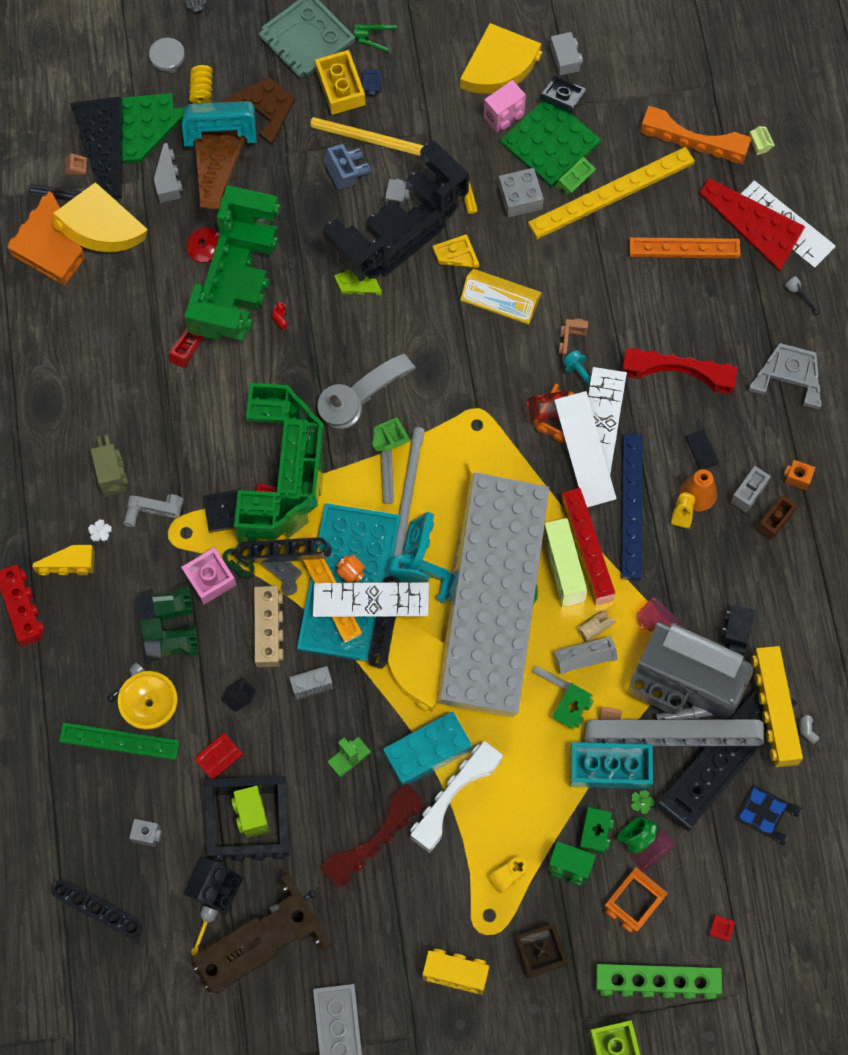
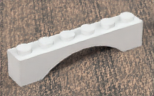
[410,741,503,853]

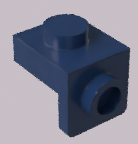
[362,69,381,95]

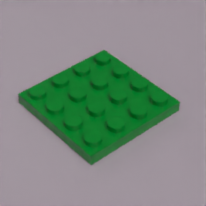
[500,101,601,188]

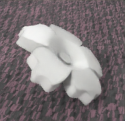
[88,519,112,542]

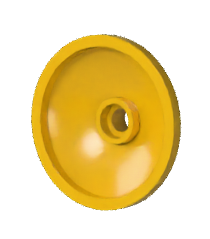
[118,671,178,730]

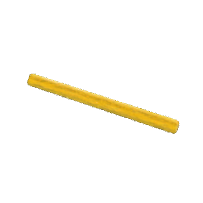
[310,117,424,156]

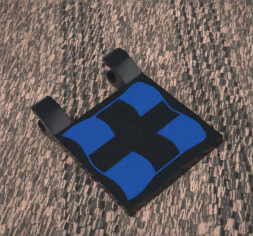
[735,785,802,845]

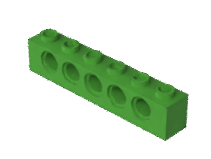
[595,964,722,999]

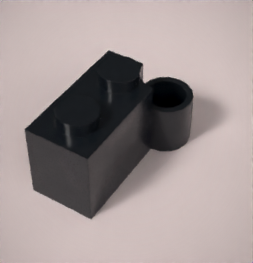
[720,604,756,656]

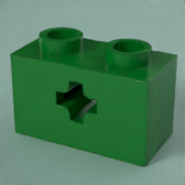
[552,683,594,730]
[579,807,614,855]

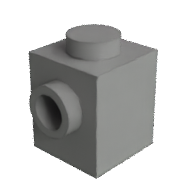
[385,179,410,209]
[129,819,162,847]

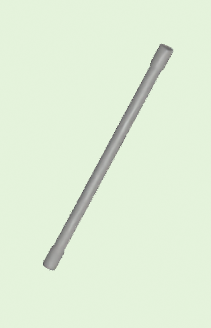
[383,427,425,626]

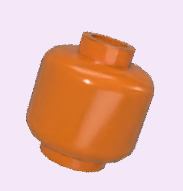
[336,555,365,583]

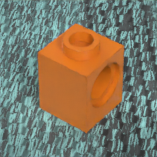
[784,460,816,491]

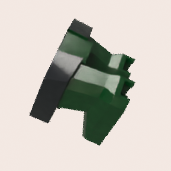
[137,582,199,662]

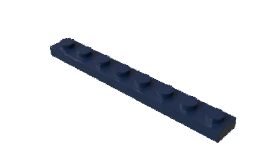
[622,434,643,580]

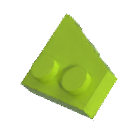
[334,270,382,295]

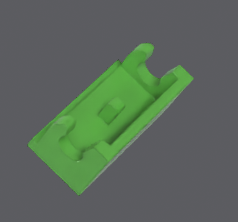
[555,157,596,196]

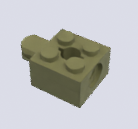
[91,434,128,497]

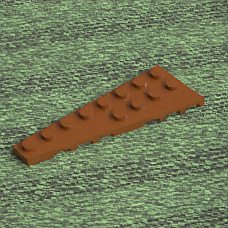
[195,130,246,209]

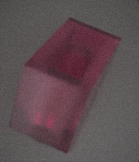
[636,597,682,631]
[630,829,677,873]

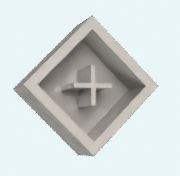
[498,168,544,218]

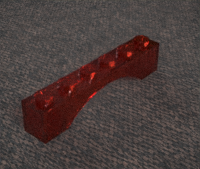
[320,784,424,889]

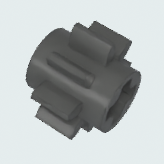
[184,0,207,12]

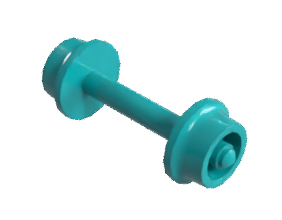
[563,350,591,388]

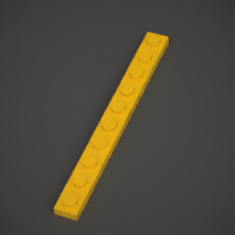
[528,147,695,239]

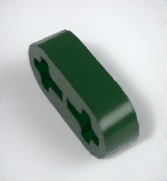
[223,548,255,579]

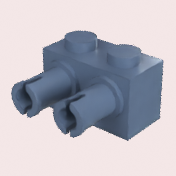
[323,144,371,190]

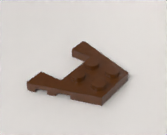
[220,77,295,146]

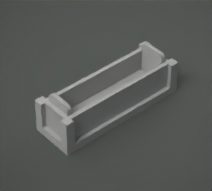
[554,636,618,674]

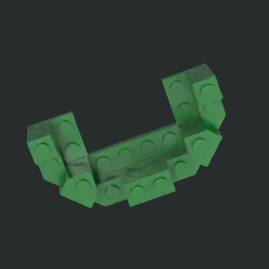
[184,185,281,340]
[234,383,325,544]

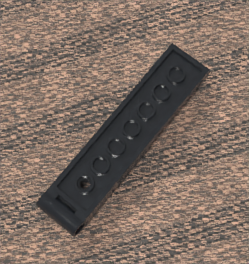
[657,686,797,832]

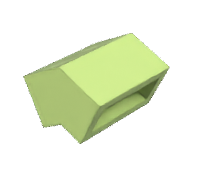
[749,126,775,155]

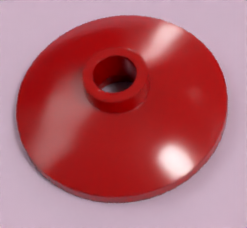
[186,227,220,263]

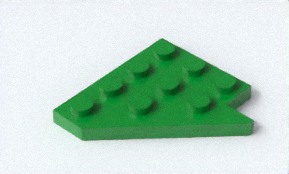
[122,93,185,164]

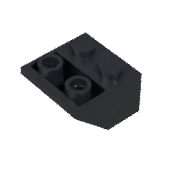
[184,857,243,915]

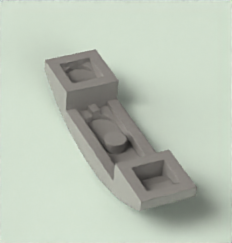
[351,354,415,405]

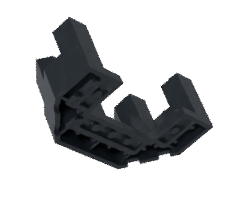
[323,140,469,282]

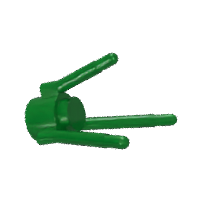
[354,24,397,52]

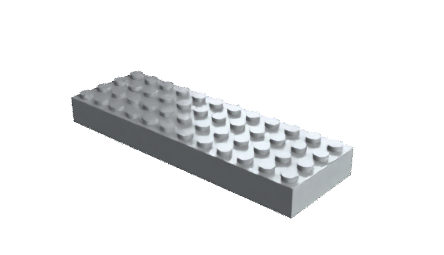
[436,472,549,717]

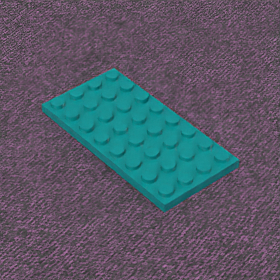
[297,503,401,662]

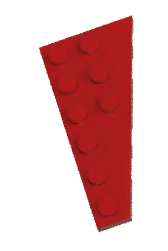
[700,178,805,272]

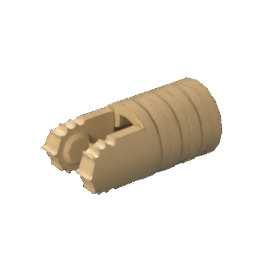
[577,610,616,642]

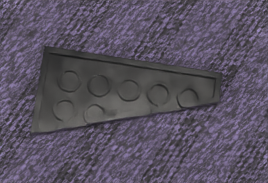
[70,96,123,199]

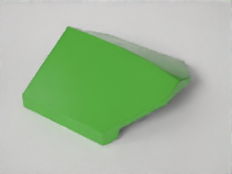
[372,417,410,451]

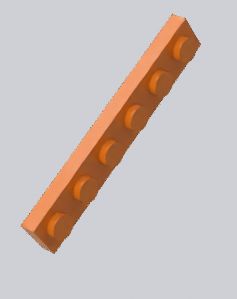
[629,237,740,259]

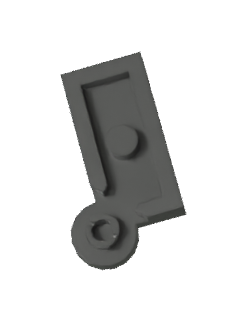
[260,561,302,595]

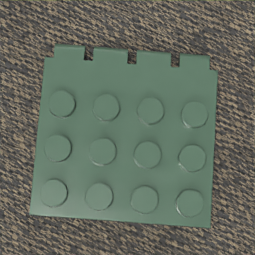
[259,0,356,78]

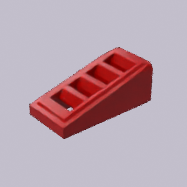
[169,329,203,368]

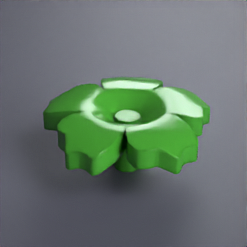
[631,790,655,814]

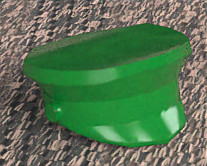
[617,817,657,854]

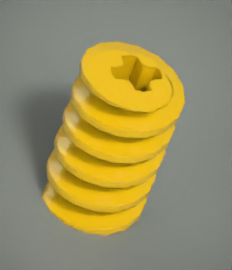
[189,65,213,104]

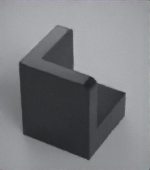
[222,678,256,712]

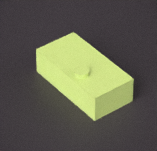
[543,518,587,607]

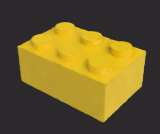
[315,50,366,115]
[423,949,489,995]

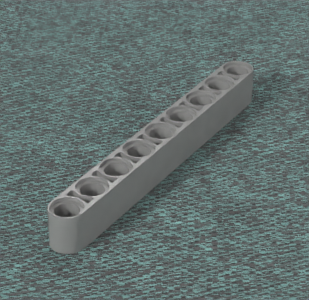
[585,720,764,746]

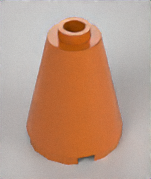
[679,469,718,512]

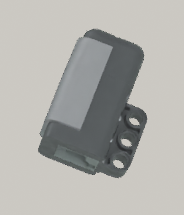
[628,621,753,719]

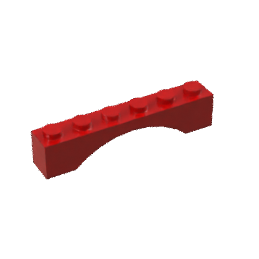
[622,348,738,395]
[561,488,616,605]

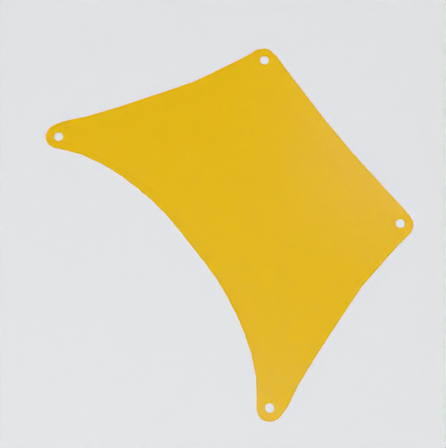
[168,408,671,935]

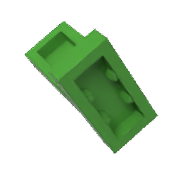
[327,737,371,778]

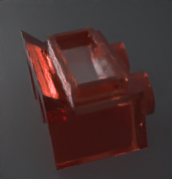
[527,390,569,424]

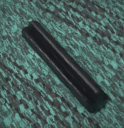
[29,184,82,201]

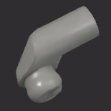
[799,715,820,745]

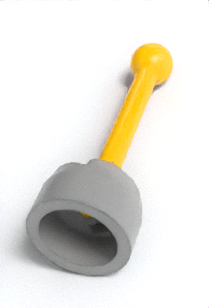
[191,906,218,956]

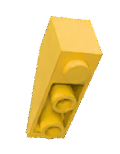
[33,545,95,576]

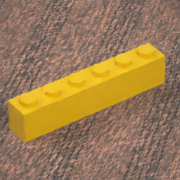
[751,646,803,767]

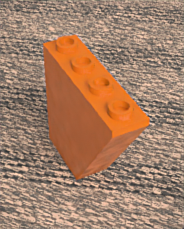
[7,191,85,286]

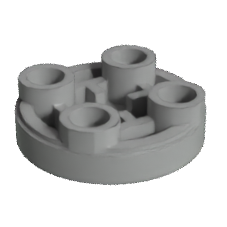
[149,38,185,73]

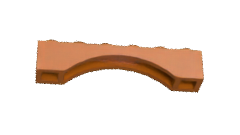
[640,106,752,164]

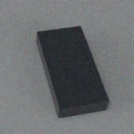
[686,429,719,470]

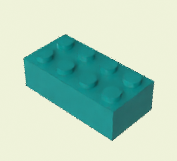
[383,711,472,788]
[570,742,653,789]

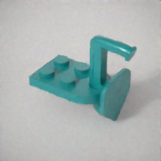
[389,512,451,603]

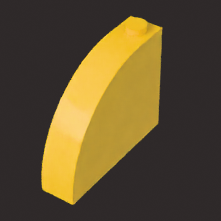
[460,23,543,94]
[52,182,148,252]
[388,616,445,712]

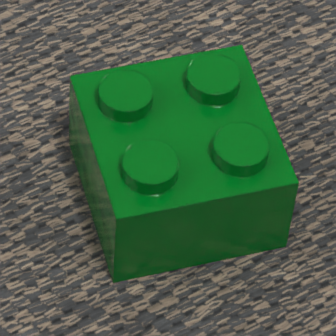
[547,841,596,886]

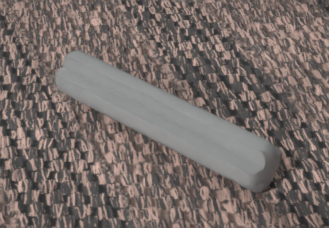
[381,450,394,504]

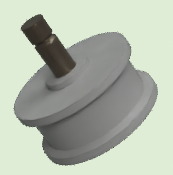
[318,384,362,429]

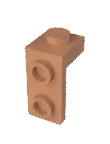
[559,319,588,360]

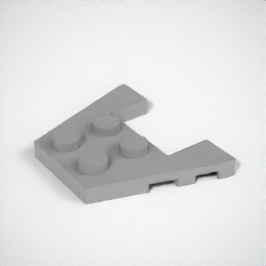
[748,343,822,410]

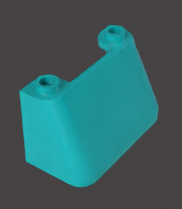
[182,101,257,147]

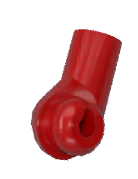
[272,302,289,330]

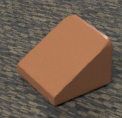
[64,153,87,175]
[600,707,622,720]

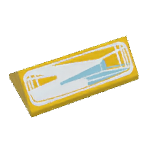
[460,269,542,325]

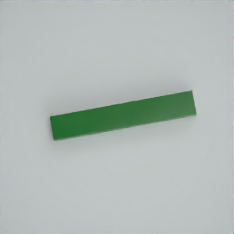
[59,722,180,761]

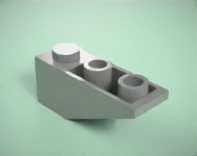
[154,143,183,203]

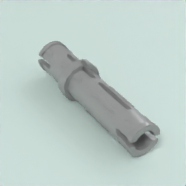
[655,705,715,720]

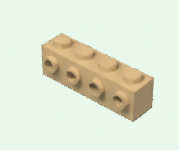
[254,586,284,667]

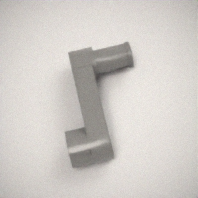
[123,494,184,527]

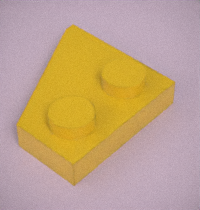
[433,234,479,268]

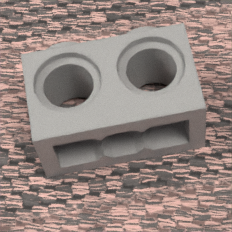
[731,466,771,513]

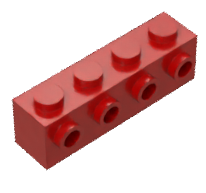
[0,564,45,647]

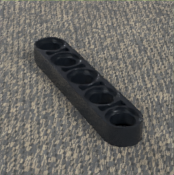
[368,575,401,669]

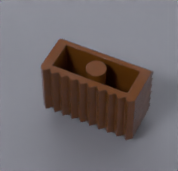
[757,495,797,540]

